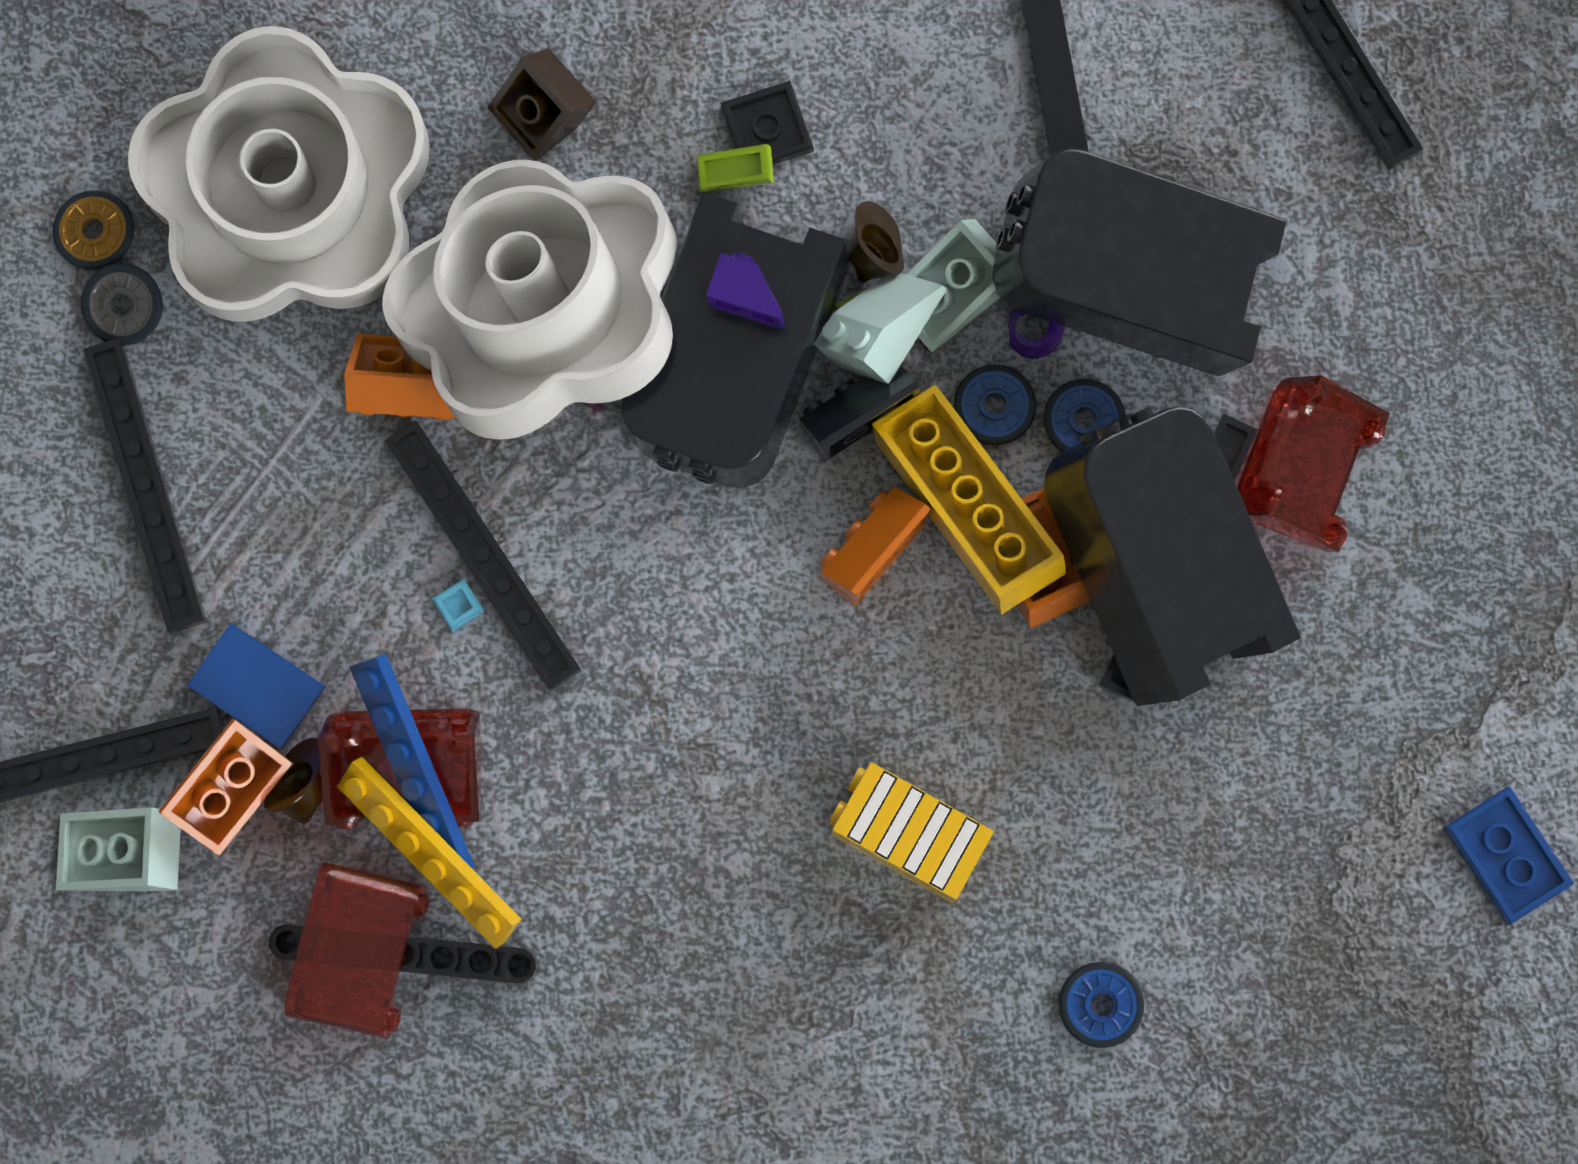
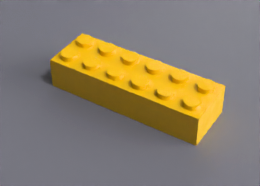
[872,384,1066,615]

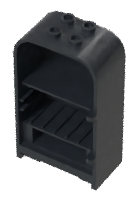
[992,148,1287,376]
[621,192,850,488]
[1044,406,1301,706]

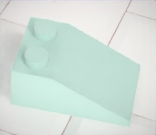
[907,219,1000,352]
[814,273,947,384]
[56,807,181,892]

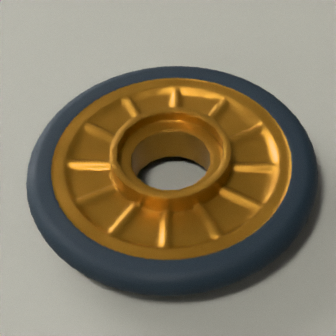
[53,190,135,270]

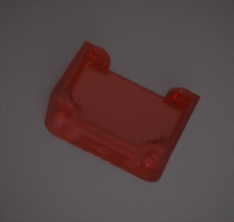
[1237,375,1390,553]
[318,708,481,829]
[284,862,430,1039]

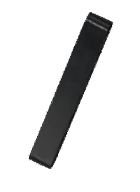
[268,924,539,984]

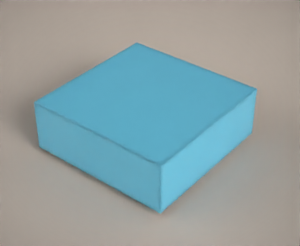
[432,579,485,632]

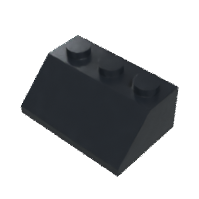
[799,365,920,463]

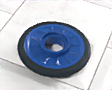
[954,364,1036,445]
[1043,379,1125,452]
[1059,962,1144,1048]

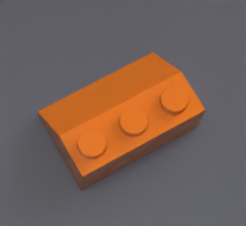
[344,333,456,420]
[819,486,931,607]
[158,718,292,856]

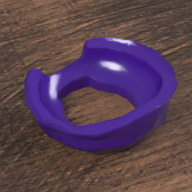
[1008,308,1064,359]

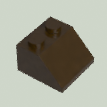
[487,48,596,161]

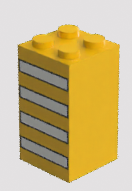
[829,762,994,903]

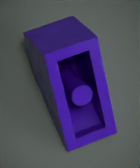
[706,252,785,329]

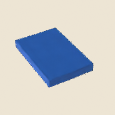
[187,623,326,750]
[1443,786,1574,925]

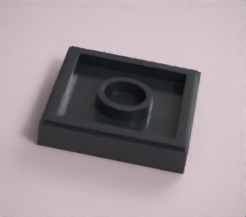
[720,81,814,165]

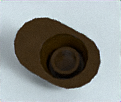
[847,201,904,283]
[264,738,327,824]

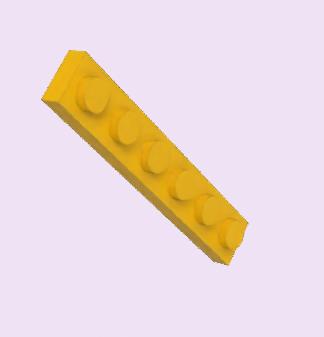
[337,757,522,949]

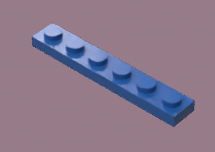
[349,653,475,868]

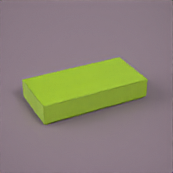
[697,144,774,193]

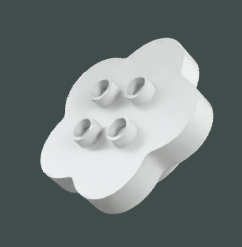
[128,26,430,322]
[382,160,678,439]

